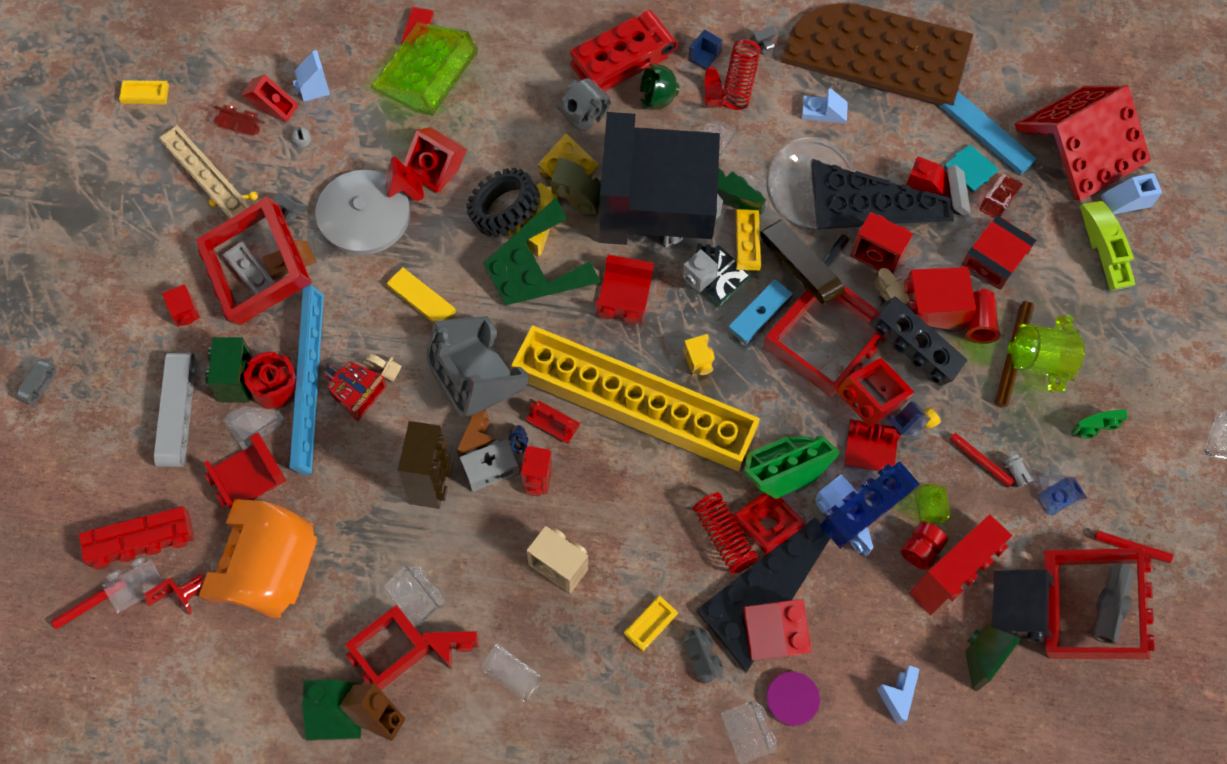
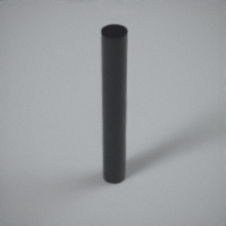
[803,234,849,290]

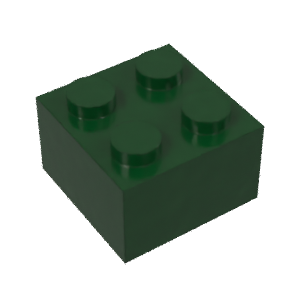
[205,337,253,403]

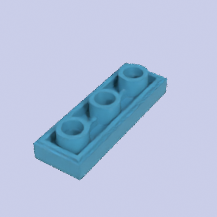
[728,280,793,344]

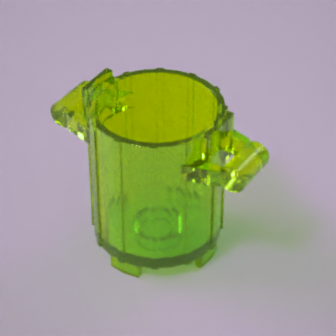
[1007,315,1085,392]

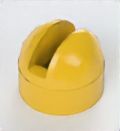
[923,407,941,429]

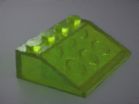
[371,23,479,116]

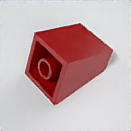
[904,267,977,331]

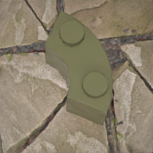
[551,157,601,215]

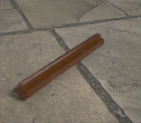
[995,301,1034,408]

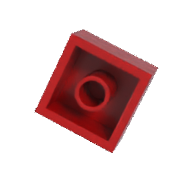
[850,212,914,274]

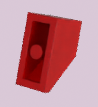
[241,74,299,122]
[906,156,951,198]

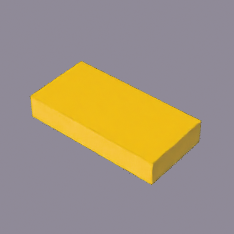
[119,80,169,104]
[624,595,679,652]

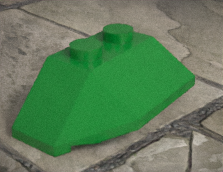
[744,436,840,499]

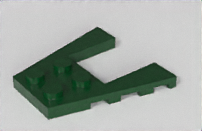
[483,198,601,306]

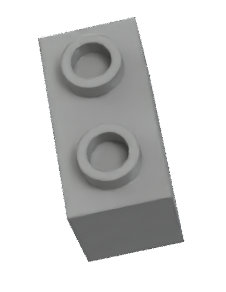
[460,439,519,492]

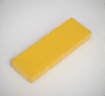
[735,209,761,270]
[387,267,456,323]

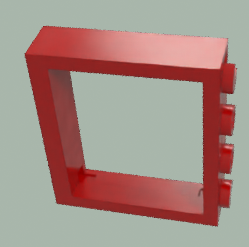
[196,197,312,325]
[763,285,887,398]
[1045,548,1155,659]

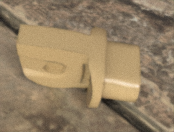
[363,354,402,382]

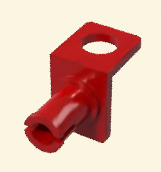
[143,573,205,615]

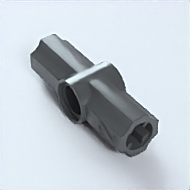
[1092,564,1135,644]

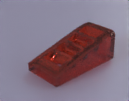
[979,173,1023,218]

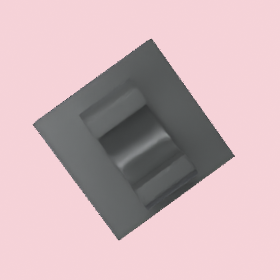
[749,26,777,55]
[275,192,308,222]

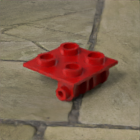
[844,419,901,474]

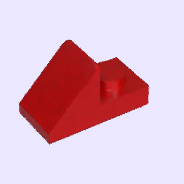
[386,156,424,202]
[423,631,479,669]

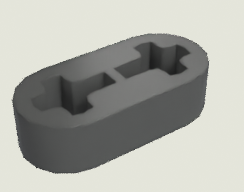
[17,359,57,405]

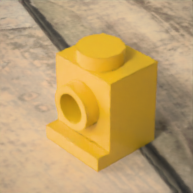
[683,334,715,376]

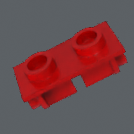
[526,400,581,444]

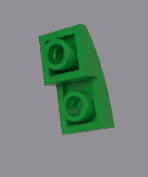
[1071,409,1128,439]

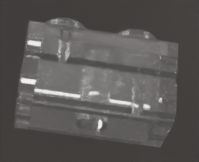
[480,644,540,702]

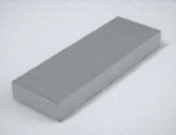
[223,241,276,296]

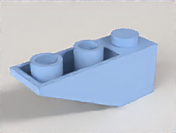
[815,474,873,557]

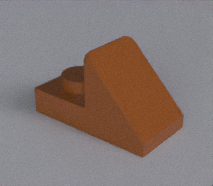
[262,240,317,280]
[457,409,495,458]

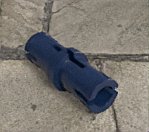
[508,425,528,454]

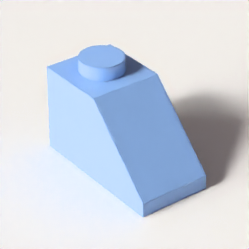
[293,50,330,102]

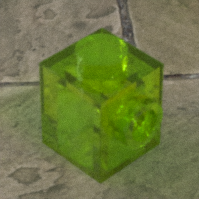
[915,483,951,524]

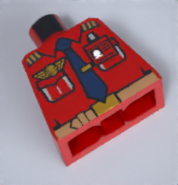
[323,362,387,422]

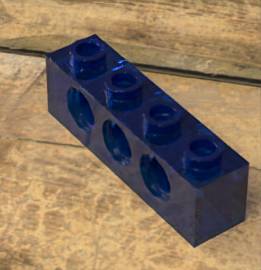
[820,461,920,549]

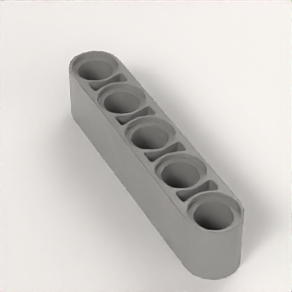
[154,353,196,467]

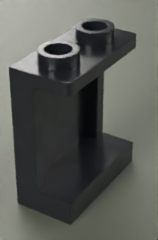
[992,569,1054,642]

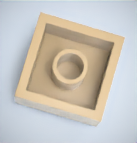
[527,526,588,594]

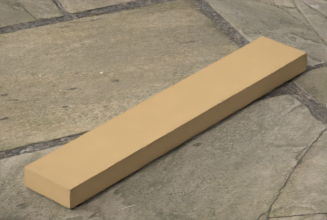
[159,125,250,219]

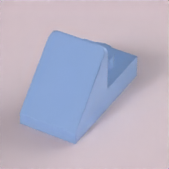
[801,88,847,123]
[877,665,920,725]

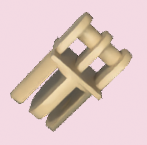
[874,268,909,306]

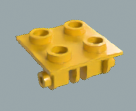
[538,133,599,178]

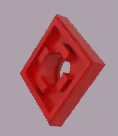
[733,492,805,554]

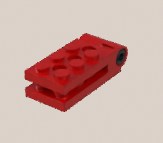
[570,10,678,92]

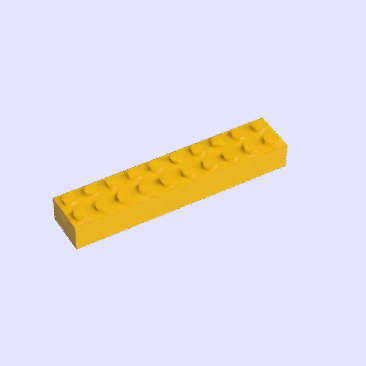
[511,325,760,472]

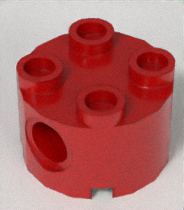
[244,351,297,409]

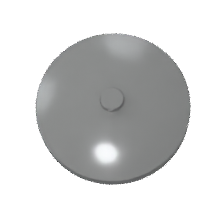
[315,170,410,255]

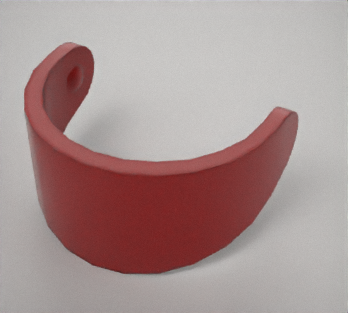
[705,67,723,108]

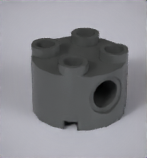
[557,78,611,131]

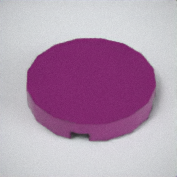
[766,671,820,727]

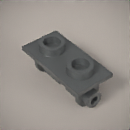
[683,626,724,684]

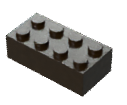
[397,421,453,509]

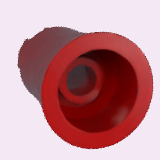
[966,288,1001,344]

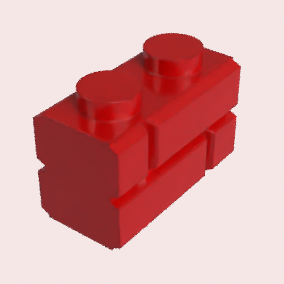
[521,446,552,496]

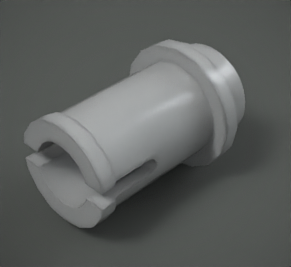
[1004,454,1033,488]

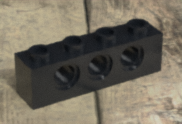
[869,296,968,386]

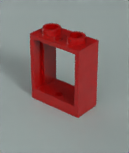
[836,357,915,427]
[345,605,431,690]

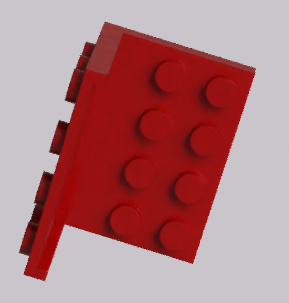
[1014,85,1151,201]

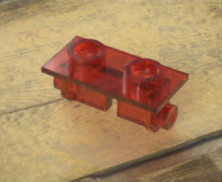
[214,104,265,136]

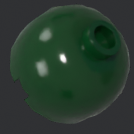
[640,63,679,110]

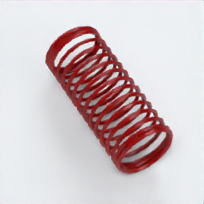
[721,40,761,110]
[692,492,758,574]

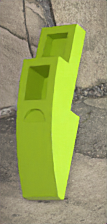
[1080,201,1136,291]

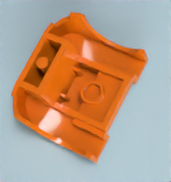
[198,499,317,619]

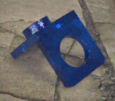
[1038,477,1087,515]

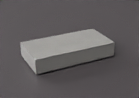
[947,165,971,216]

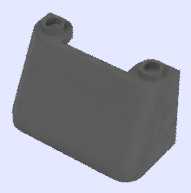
[427,316,529,417]

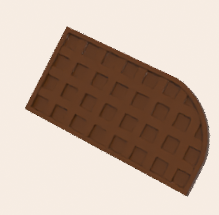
[781,3,973,106]

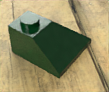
[965,626,1020,692]
[302,679,362,741]

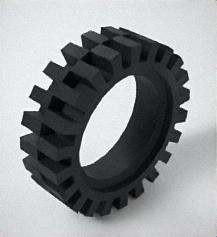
[466,168,540,237]

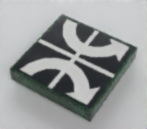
[701,245,752,307]

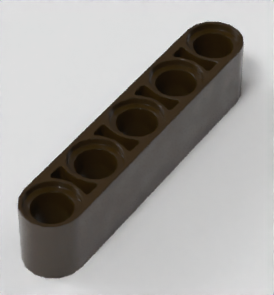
[760,219,845,305]

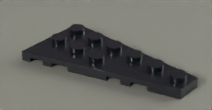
[811,159,954,229]
[696,517,832,673]

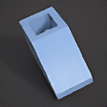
[1101,173,1162,214]

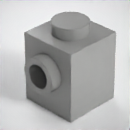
[682,249,718,293]

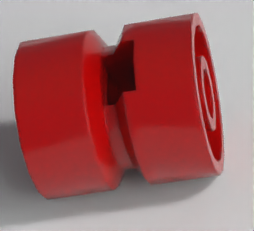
[900,521,948,570]

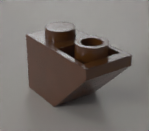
[339,683,406,740]

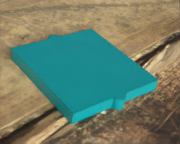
[944,144,999,193]

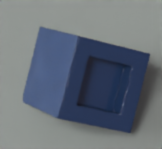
[688,29,723,70]
[887,401,931,436]

